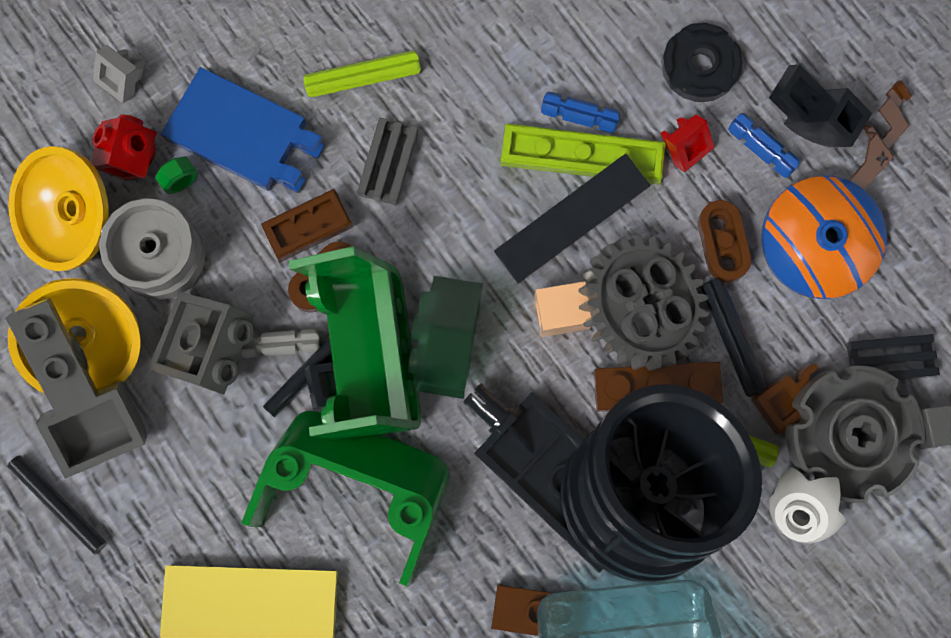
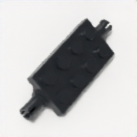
[463,383,603,573]

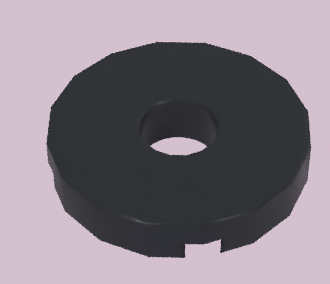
[661,23,743,102]

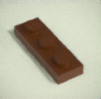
[593,361,724,412]

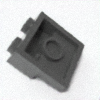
[149,292,254,395]

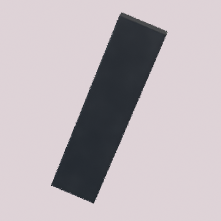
[494,153,650,284]

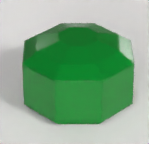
[155,156,199,195]

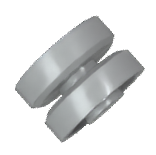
[99,198,206,300]

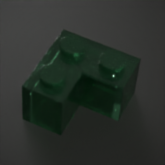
[408,276,483,399]

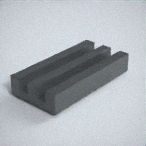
[357,117,419,206]

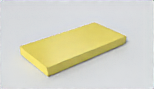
[160,565,338,638]

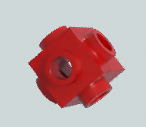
[91,114,157,181]

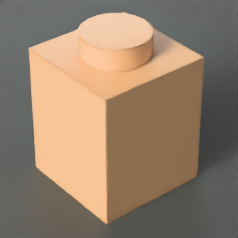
[534,281,591,337]

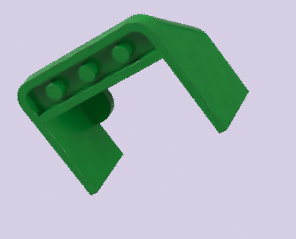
[289,246,421,439]
[241,411,450,587]

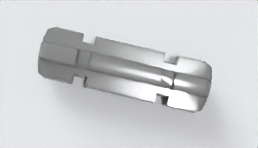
[240,329,321,358]

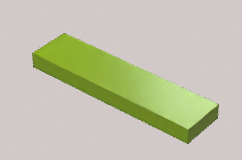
[500,123,665,185]

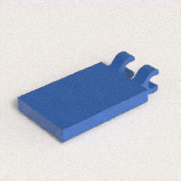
[160,67,325,193]

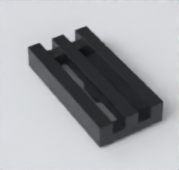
[846,334,940,380]

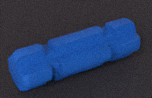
[541,91,620,133]
[728,113,801,178]

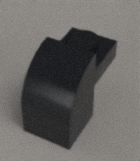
[769,64,873,147]

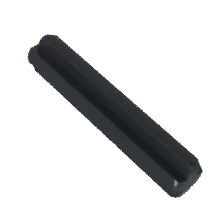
[702,278,768,397]

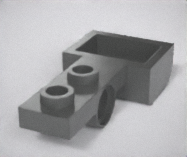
[5,297,147,479]

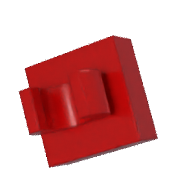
[661,114,715,173]

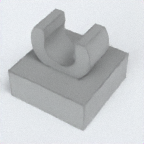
[93,45,145,103]

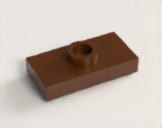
[261,188,353,262]
[491,585,583,638]

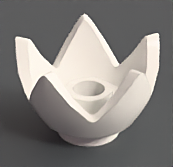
[769,467,846,544]

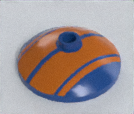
[761,176,887,299]

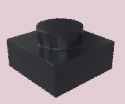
[305,362,337,410]

